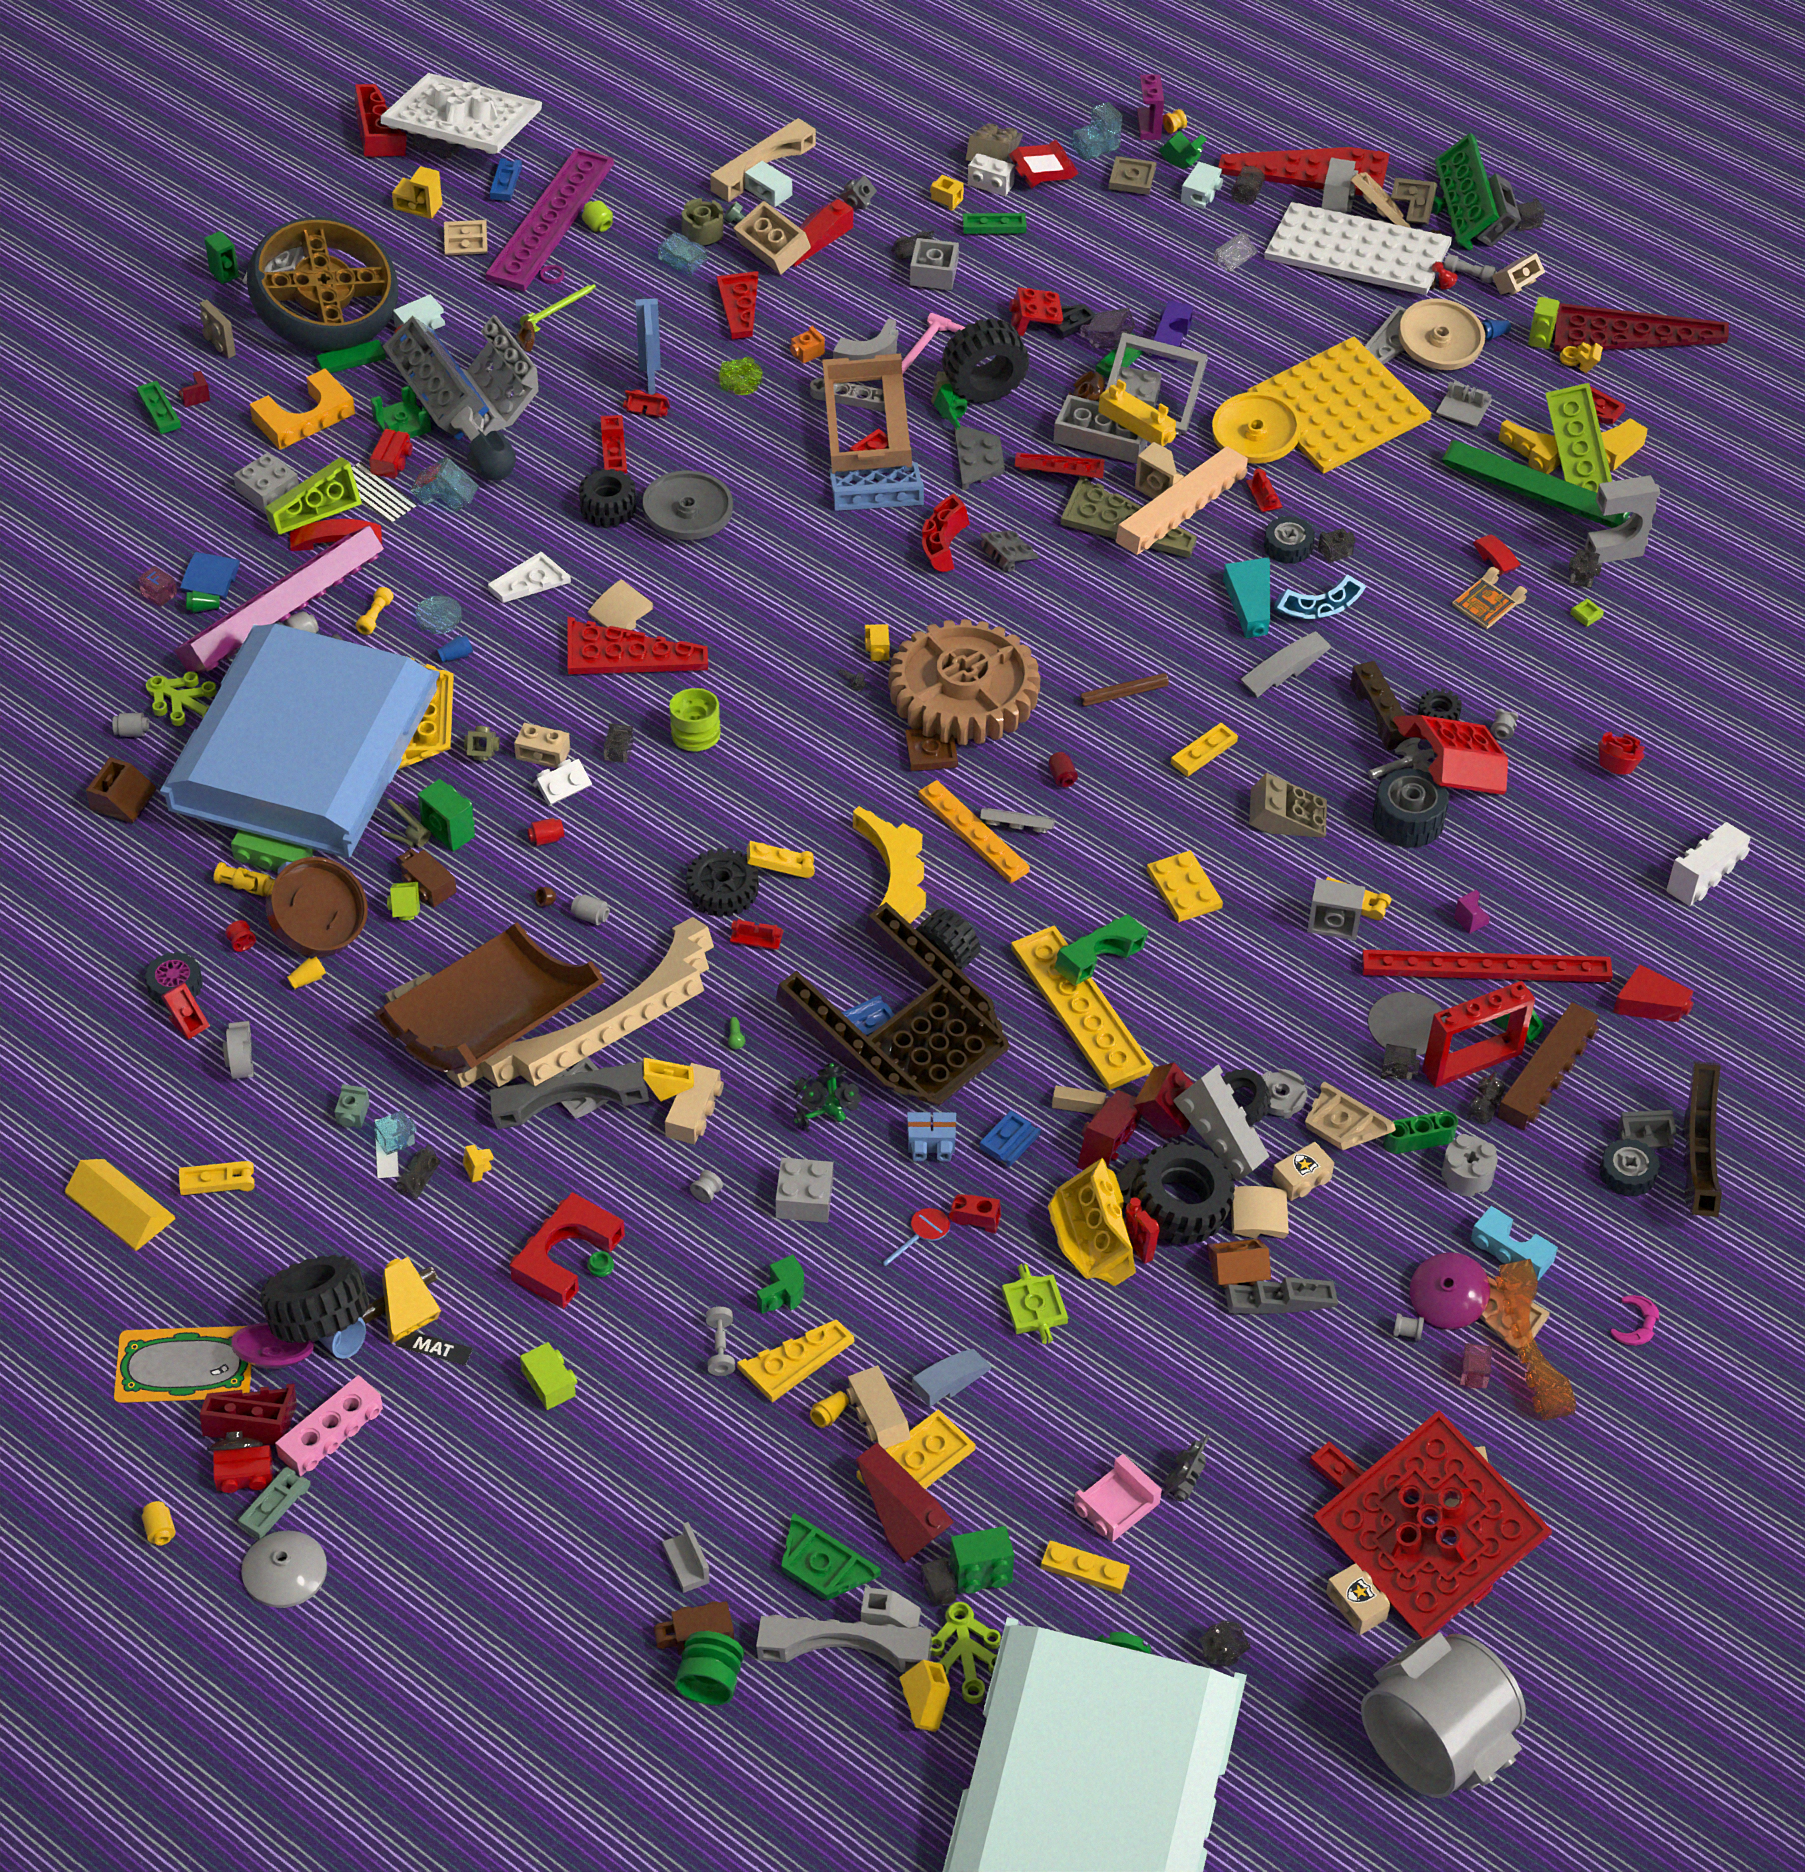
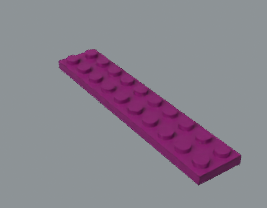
[486,148,614,291]

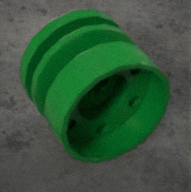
[674,1631,744,1705]

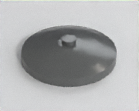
[643,470,733,540]

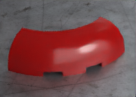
[922,493,970,572]

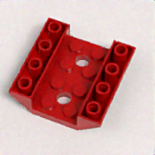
[1393,715,1508,795]

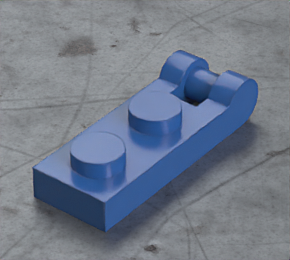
[490,158,522,201]

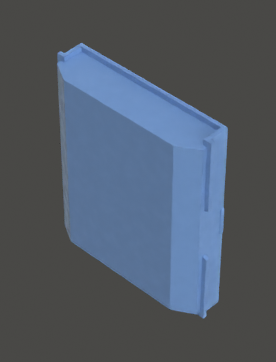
[160,623,440,859]

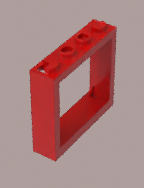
[1422,981,1535,1088]

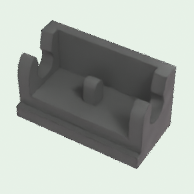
[1617,1110,1676,1149]

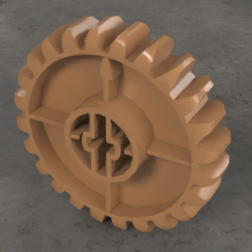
[888,619,1040,745]

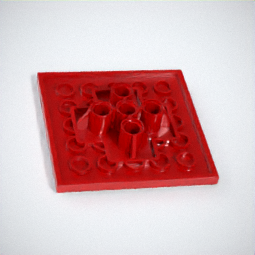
[1313,1410,1552,1639]

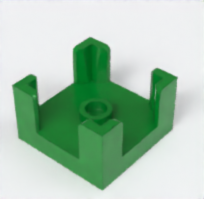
[371,385,431,439]

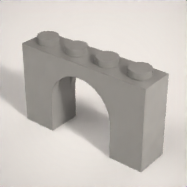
[1585,475,1660,564]

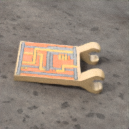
[1452,567,1527,630]

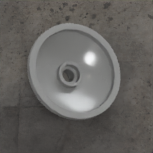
[242,1531,327,1608]

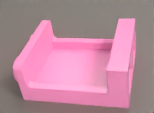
[1074,1454,1162,1542]

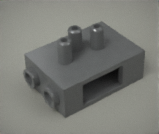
[1476,173,1521,247]

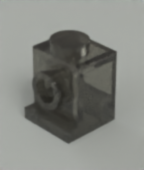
[1516,198,1545,232]
[1318,528,1356,563]
[604,723,634,763]
[1380,1044,1420,1080]
[920,1556,958,1607]

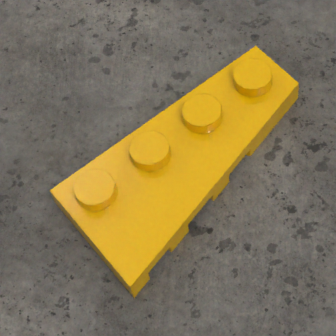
[737,1319,854,1403]

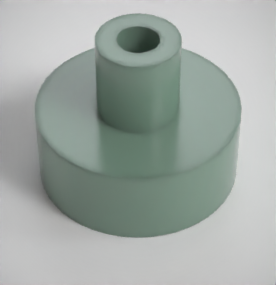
[723,201,745,223]

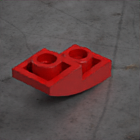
[1473,534,1521,576]

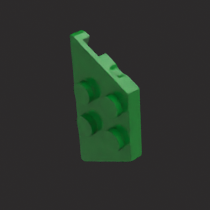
[781,1513,881,1601]

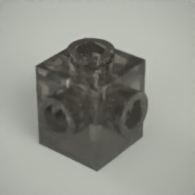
[1568,549,1602,588]
[1199,1620,1251,1667]

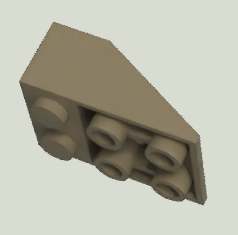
[966,123,1023,164]
[1249,773,1327,838]

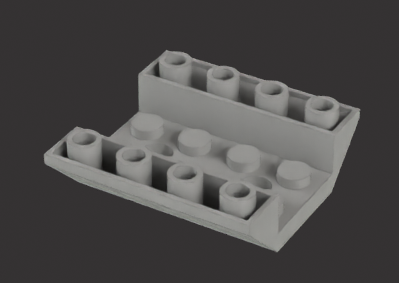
[460,315,539,434]

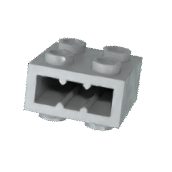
[233,452,299,513]

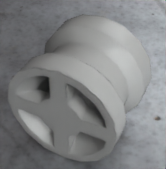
[690,1170,723,1203]

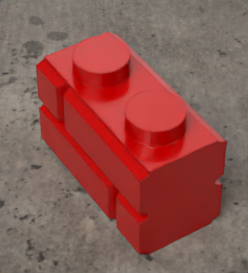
[369,429,413,479]
[213,1445,273,1493]

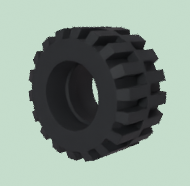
[579,469,636,527]
[916,908,981,971]

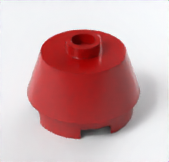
[1598,732,1645,774]

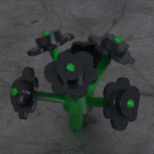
[793,1063,862,1132]

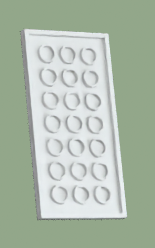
[1265,202,1452,295]

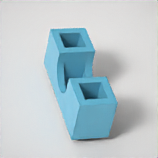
[1470,1206,1558,1282]

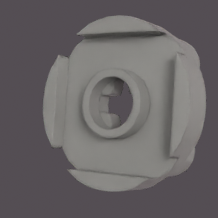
[1262,1069,1307,1119]

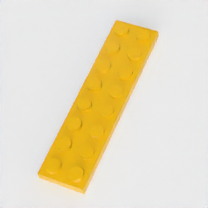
[1011,925,1153,1090]

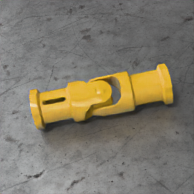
[214,862,274,897]

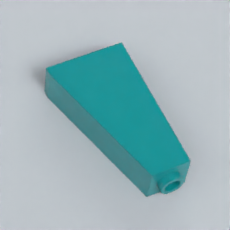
[1223,557,1270,638]

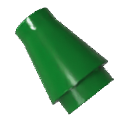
[186,590,220,613]

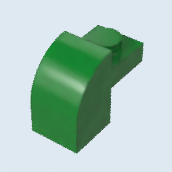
[1158,131,1207,169]
[757,1254,804,1314]

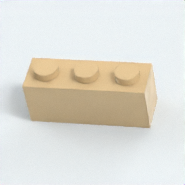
[665,1063,724,1145]
[846,1365,911,1449]

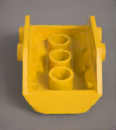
[1048,1158,1136,1286]

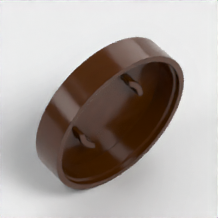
[266,857,368,957]

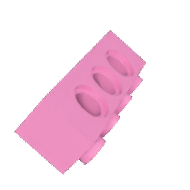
[275,1375,383,1477]

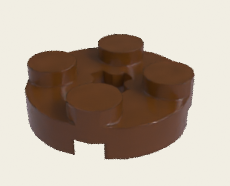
[1068,371,1105,402]

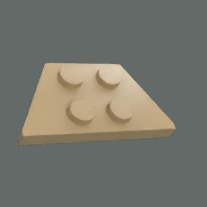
[1350,172,1411,228]
[1305,1082,1396,1150]

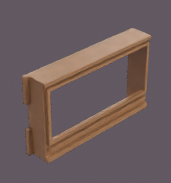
[823,353,912,474]

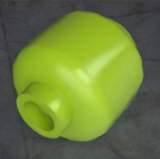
[582,200,613,232]

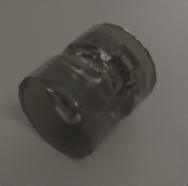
[1231,166,1265,205]

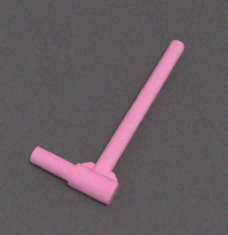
[902,313,965,374]

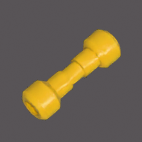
[355,587,394,635]

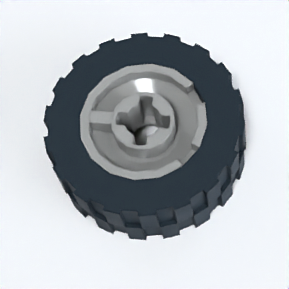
[1264,516,1315,564]
[1599,1139,1660,1197]

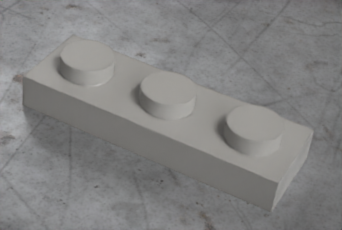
[980,807,1055,833]

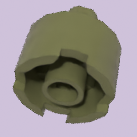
[681,198,724,248]

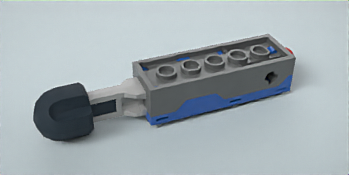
[383,316,516,481]

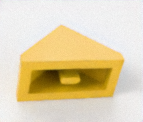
[642,1057,694,1101]

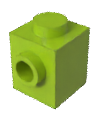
[387,882,420,920]

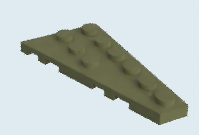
[1060,476,1197,558]

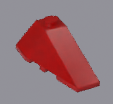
[792,199,853,267]

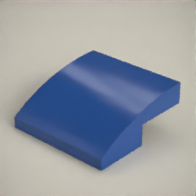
[180,552,240,599]

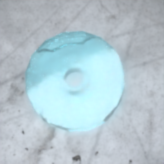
[416,595,462,634]

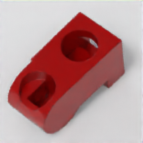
[949,1194,1001,1234]

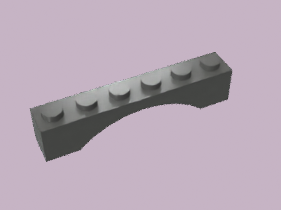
[490,1062,649,1129]

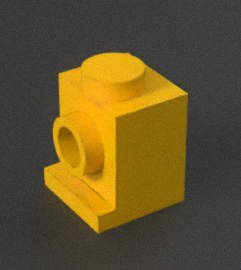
[930,175,964,211]
[865,624,889,661]

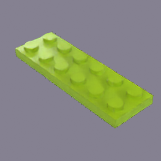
[1545,383,1612,515]

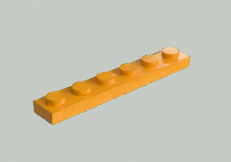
[918,780,1030,884]

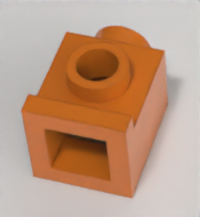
[790,326,825,364]

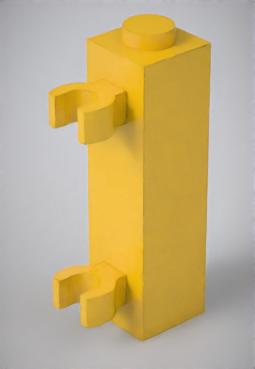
[1098,379,1176,447]

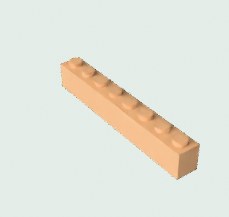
[1116,446,1248,555]

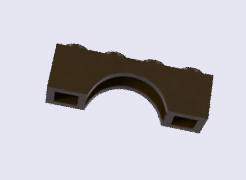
[1350,661,1410,751]

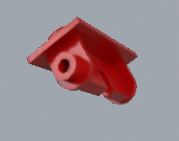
[623,389,671,418]
[1246,469,1283,512]
[730,918,784,950]

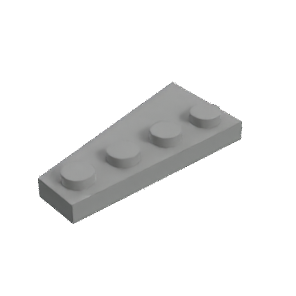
[1365,305,1406,364]

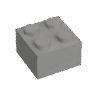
[1322,158,1358,214]
[910,238,959,290]
[1307,879,1365,940]
[776,1158,833,1223]

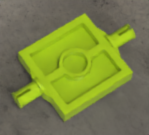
[1002,1263,1068,1344]

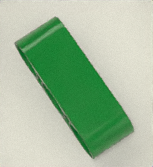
[1383,1111,1458,1154]

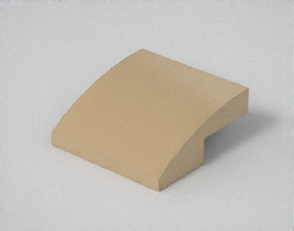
[444,220,488,255]
[588,579,653,630]
[1231,1186,1289,1239]

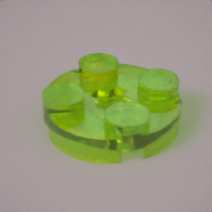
[719,357,763,395]

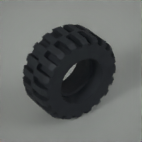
[942,319,1029,403]
[1130,1142,1235,1245]
[260,1255,369,1343]

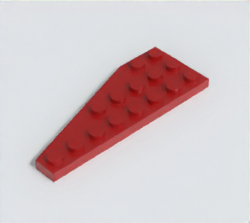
[1218,147,1390,196]

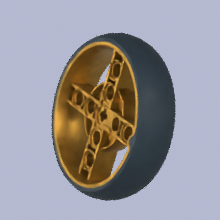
[247,217,398,352]

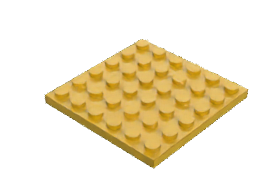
[1247,336,1431,474]

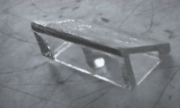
[1214,232,1258,272]

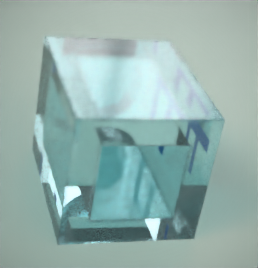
[374,1110,417,1155]

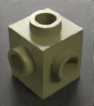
[464,726,500,760]

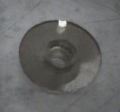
[207,1431,263,1451]

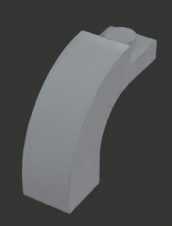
[833,318,899,361]

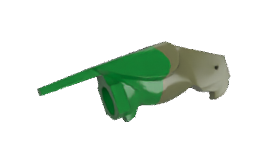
[931,371,967,430]

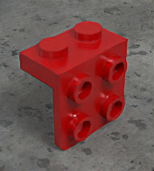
[1009,287,1063,336]

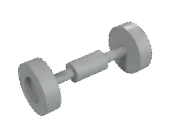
[706,1307,735,1376]

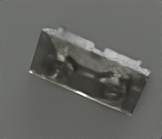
[891,230,934,260]
[1466,1071,1505,1124]
[396,1144,441,1200]

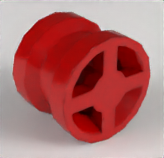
[225,920,256,952]

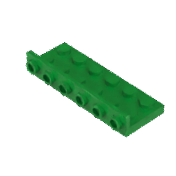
[1435,133,1499,251]

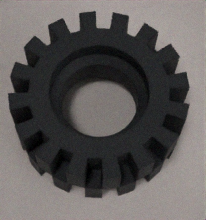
[1417,688,1462,721]

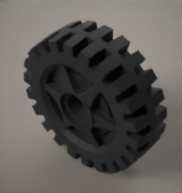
[686,848,759,917]

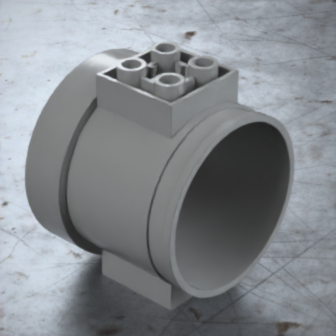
[1361,1632,1526,1798]

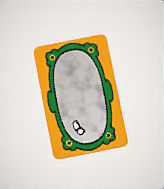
[114,1326,252,1403]

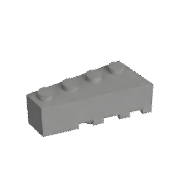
[1173,1064,1269,1181]

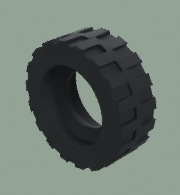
[1222,1068,1272,1126]

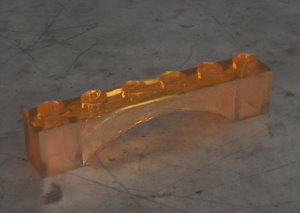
[1495,1259,1576,1421]

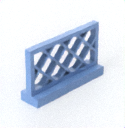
[635,298,661,395]
[829,463,924,511]

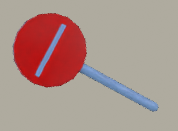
[883,1208,950,1266]

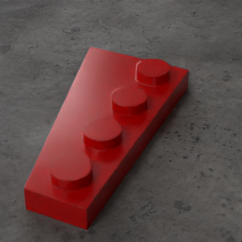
[716,271,758,339]
[1015,452,1105,479]

